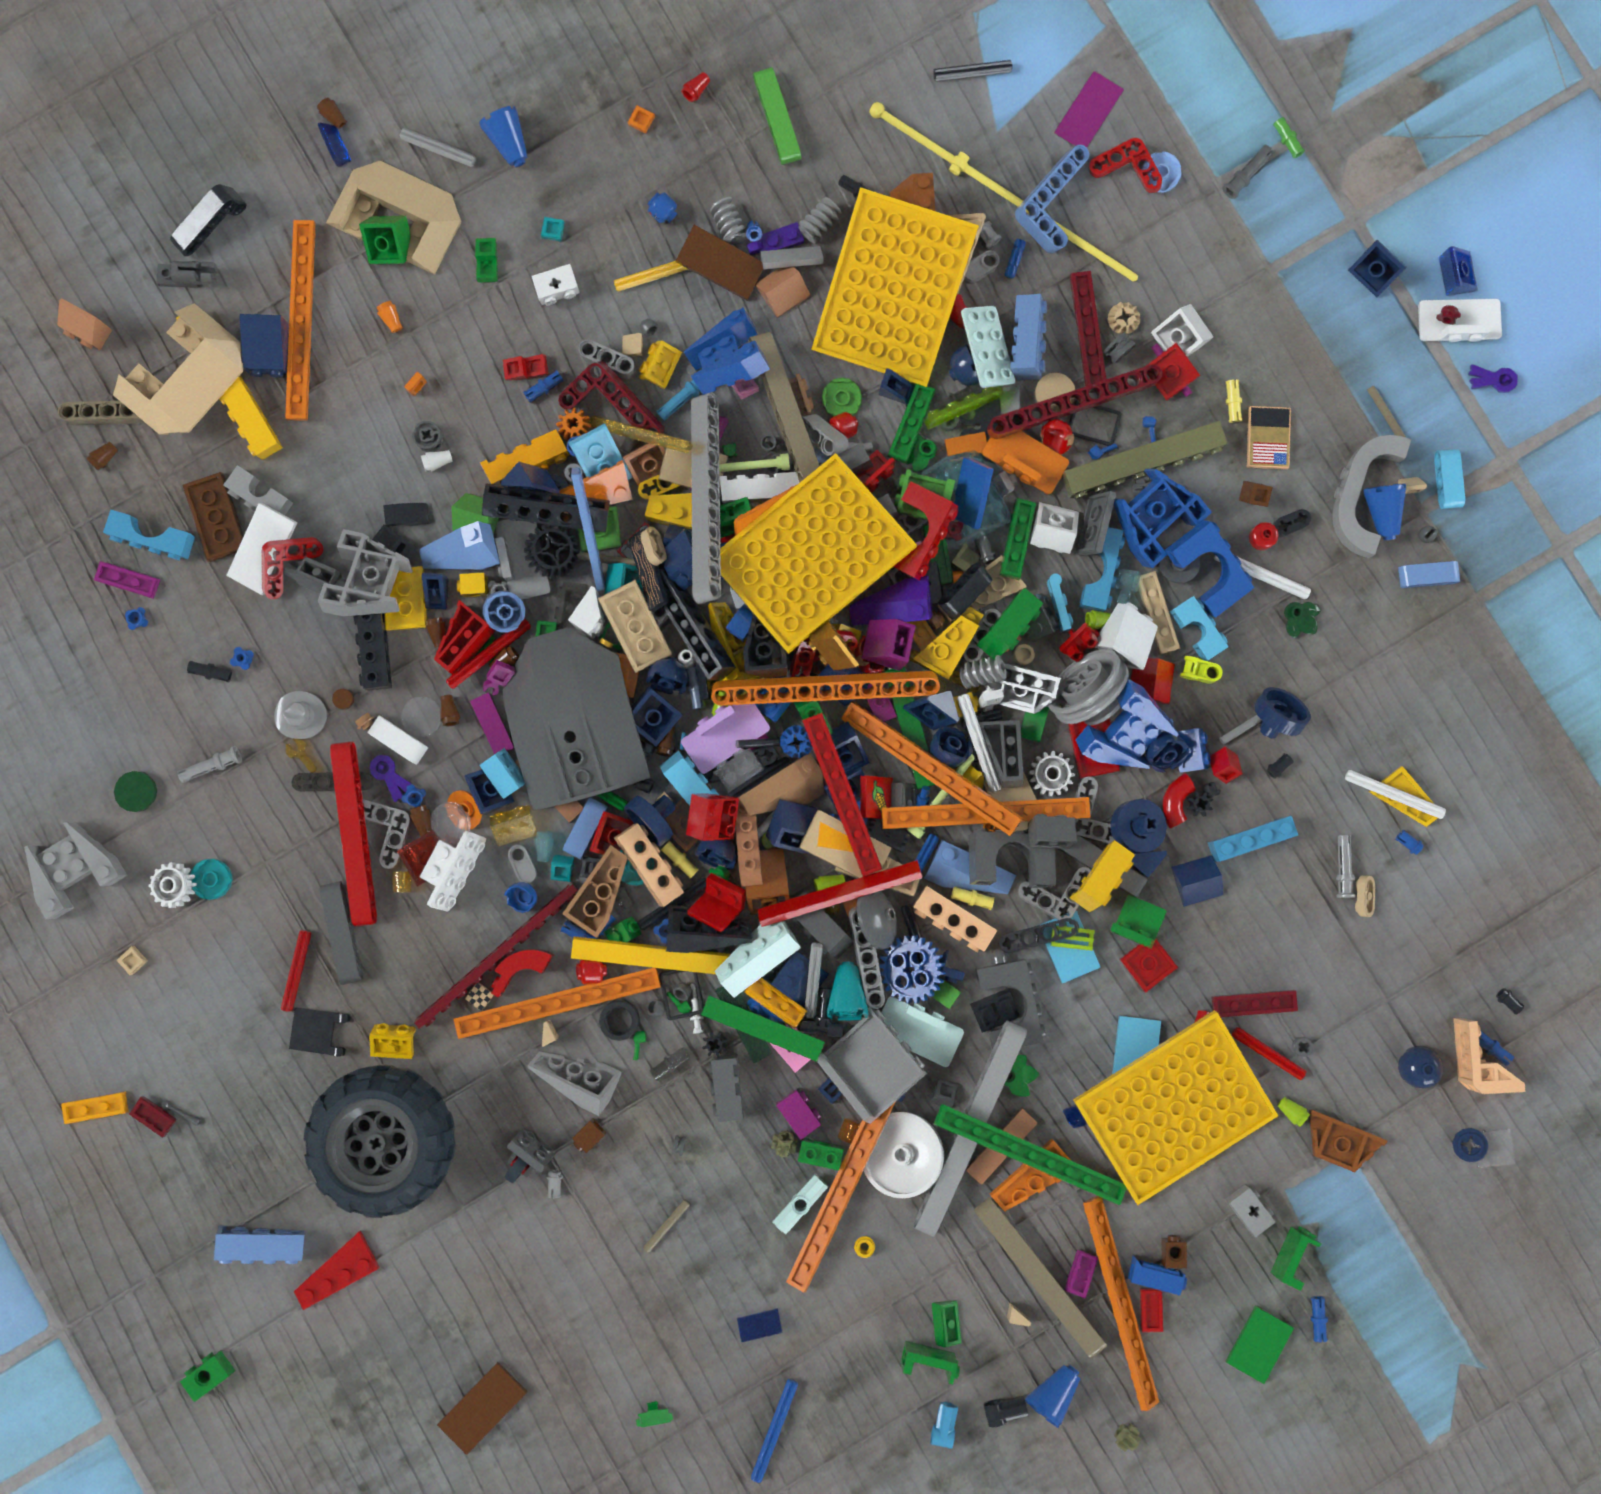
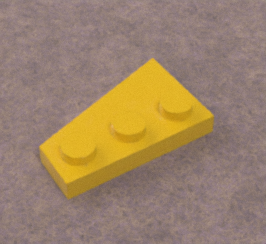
[913,615,980,680]

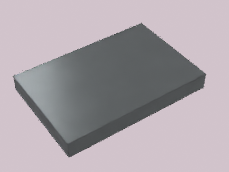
[1075,491,1116,556]

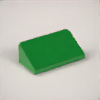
[1021,706,1049,742]
[932,1300,962,1348]

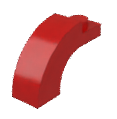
[491,949,554,998]

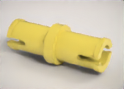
[1226,380,1242,423]
[661,841,699,879]
[951,886,994,910]

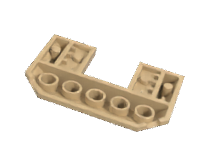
[326,161,461,275]
[113,303,243,435]

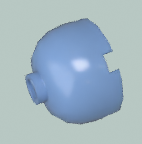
[483,591,525,632]

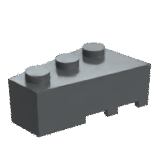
[978,720,1024,788]
[790,891,853,959]
[709,1054,744,1122]

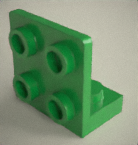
[1110,895,1167,949]

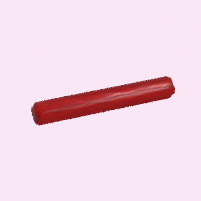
[281,930,312,1012]
[1232,1027,1307,1080]

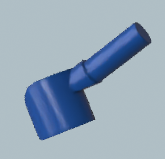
[1142,416,1156,443]
[1088,443,1118,460]

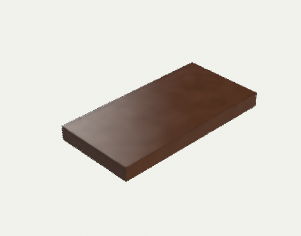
[675,225,763,301]
[182,472,244,562]
[437,1362,528,1455]

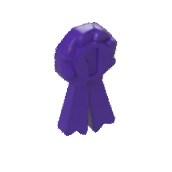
[1468,364,1518,393]
[370,755,412,802]

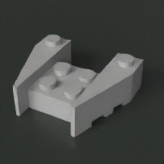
[318,529,413,616]
[24,822,128,919]

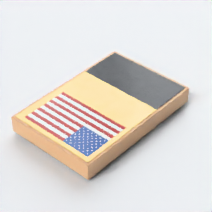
[1247,406,1291,469]

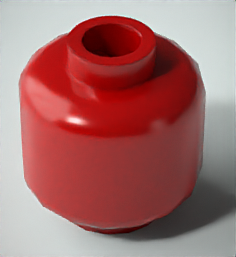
[829,412,859,439]
[1249,522,1279,551]
[576,960,607,985]

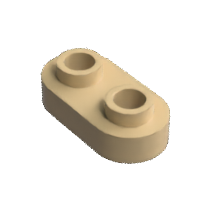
[1355,875,1375,917]

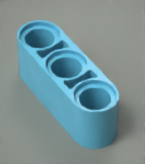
[1434,449,1465,509]

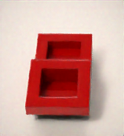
[503,354,549,380]

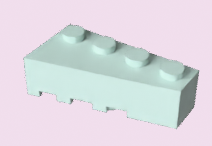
[715,920,801,997]

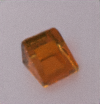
[838,1118,860,1144]

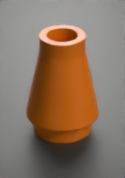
[377,301,403,333]

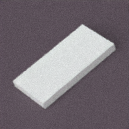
[227,503,297,595]

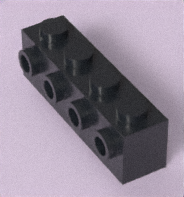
[353,613,392,691]

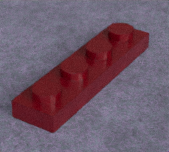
[1211,990,1298,1017]

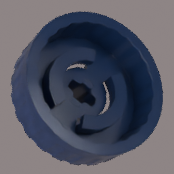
[1254,687,1311,739]
[624,795,676,847]
[1110,799,1167,854]

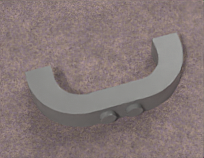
[1332,435,1411,558]

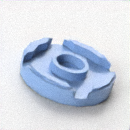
[1141,152,1181,193]

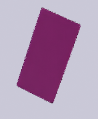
[1054,71,1124,147]

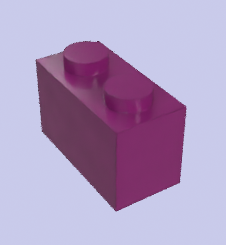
[776,1088,822,1140]

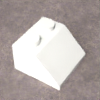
[1151,304,1213,356]
[1030,502,1079,554]
[568,586,605,639]

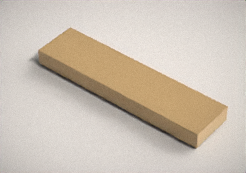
[1135,571,1180,655]

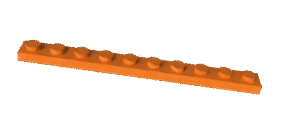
[285,220,316,421]
[841,701,1023,836]
[881,797,1091,829]
[453,968,661,1039]
[786,1101,896,1293]
[1083,1196,1159,1411]

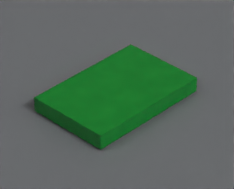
[1225,1305,1294,1384]

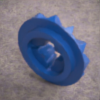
[780,725,812,758]

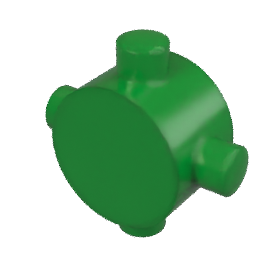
[722,443,738,458]

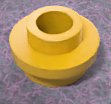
[854,1236,875,1258]

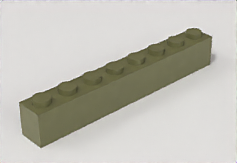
[1062,421,1228,499]

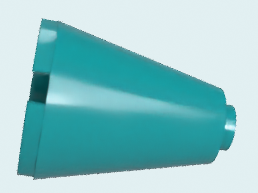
[827,961,869,1021]

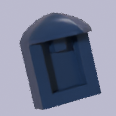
[939,950,965,983]

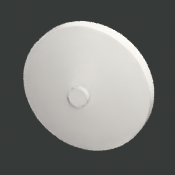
[863,1112,944,1198]

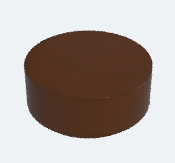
[332,689,354,710]

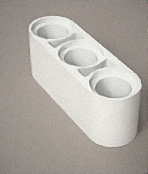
[367,715,428,765]

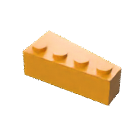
[480,429,570,485]

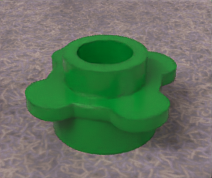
[709,866,730,882]

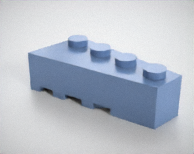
[214,1225,305,1264]

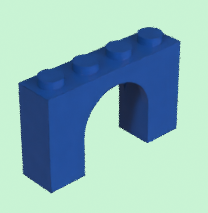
[1165,520,1254,618]

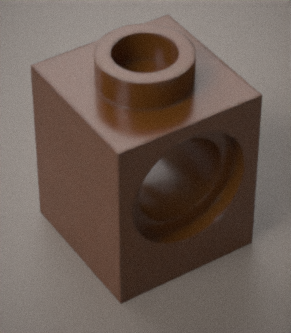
[1239,481,1273,507]
[572,1118,607,1153]
[1161,1235,1187,1268]

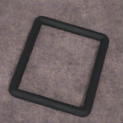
[1069,400,1122,446]
[659,970,704,1021]

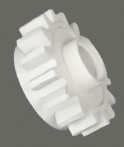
[1028,751,1075,797]
[149,862,196,908]

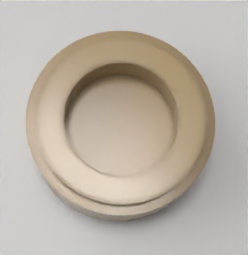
[1013,644,1035,665]

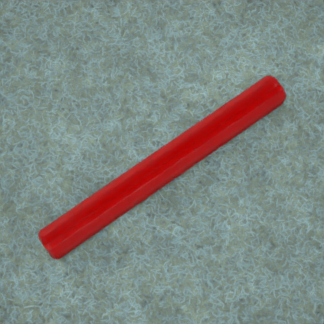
[446,619,531,689]

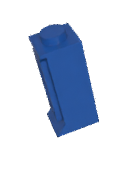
[1127,1255,1187,1296]

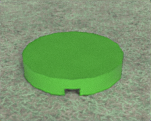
[822,378,862,417]

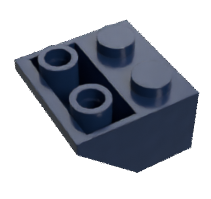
[765,799,817,854]

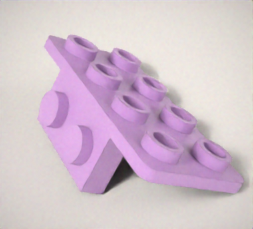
[681,704,770,774]

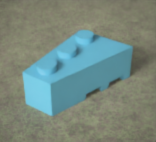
[660,750,719,805]

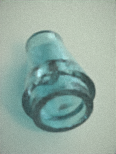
[534,831,555,862]

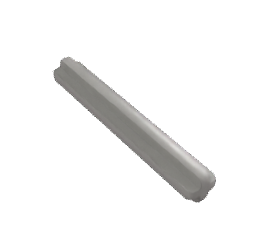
[400,128,476,167]
[804,943,822,1019]

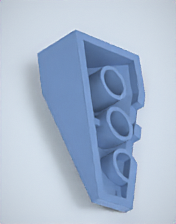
[924,840,1016,894]

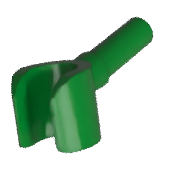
[666,991,692,1014]
[633,1031,646,1061]

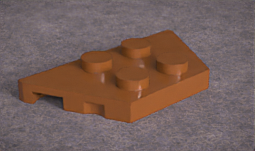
[1309,1109,1388,1172]

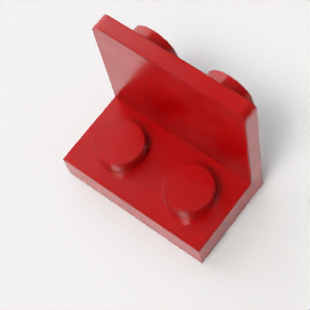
[687,873,746,932]

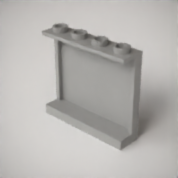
[818,1007,927,1124]

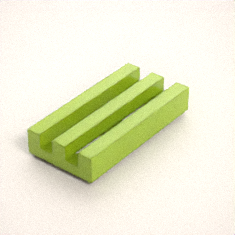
[1050,926,1095,951]

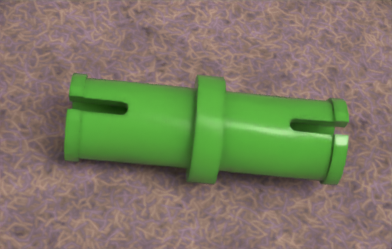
[1273,117,1305,159]

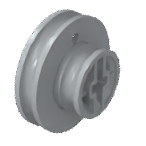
[1047,649,1129,725]

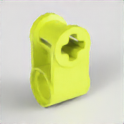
[1180,656,1223,684]

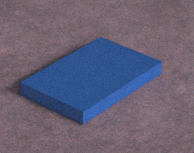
[954,457,994,529]

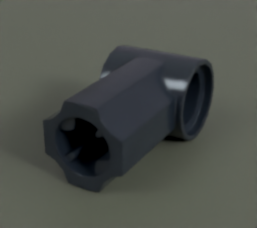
[983,1396,1029,1428]

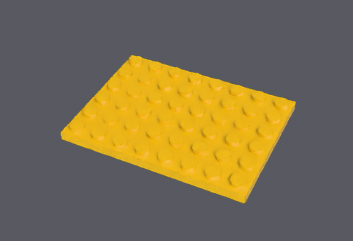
[811,187,979,387]
[720,453,917,654]
[1073,1010,1278,1205]

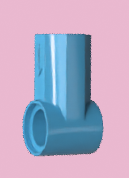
[930,1402,958,1449]

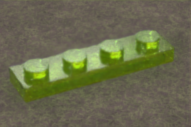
[924,386,1004,430]

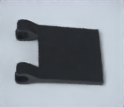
[289,1007,351,1057]

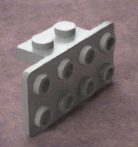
[495,519,551,600]

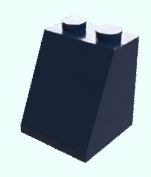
[239,314,289,378]

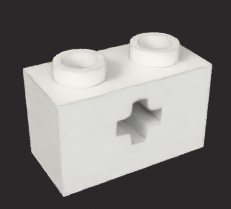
[531,264,580,305]

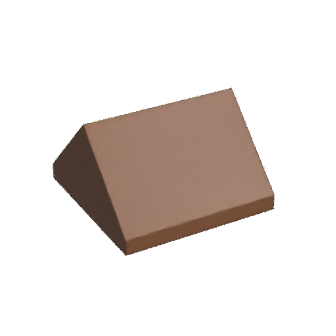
[755,267,810,318]
[623,438,665,488]

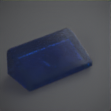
[318,122,351,167]
[737,1308,783,1343]

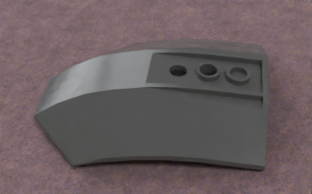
[503,627,651,811]

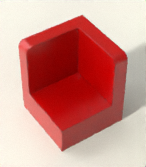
[1210,746,1243,784]

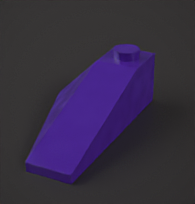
[849,576,933,626]

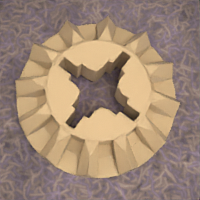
[1108,302,1140,334]

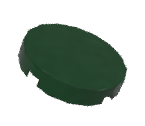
[114,771,157,812]

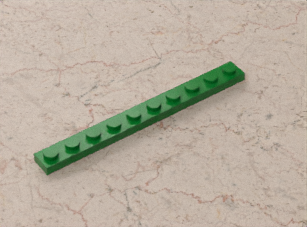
[934,1104,1126,1205]

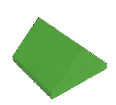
[451,493,499,534]

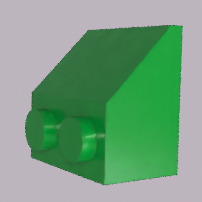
[359,215,411,264]

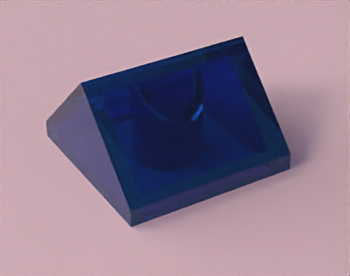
[1438,246,1478,296]

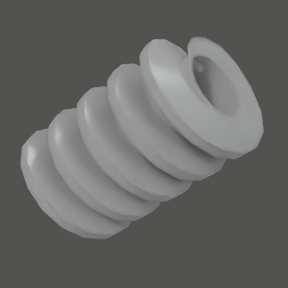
[710,197,747,245]
[799,197,842,244]
[960,655,1007,689]

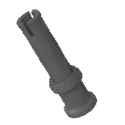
[1222,145,1274,199]

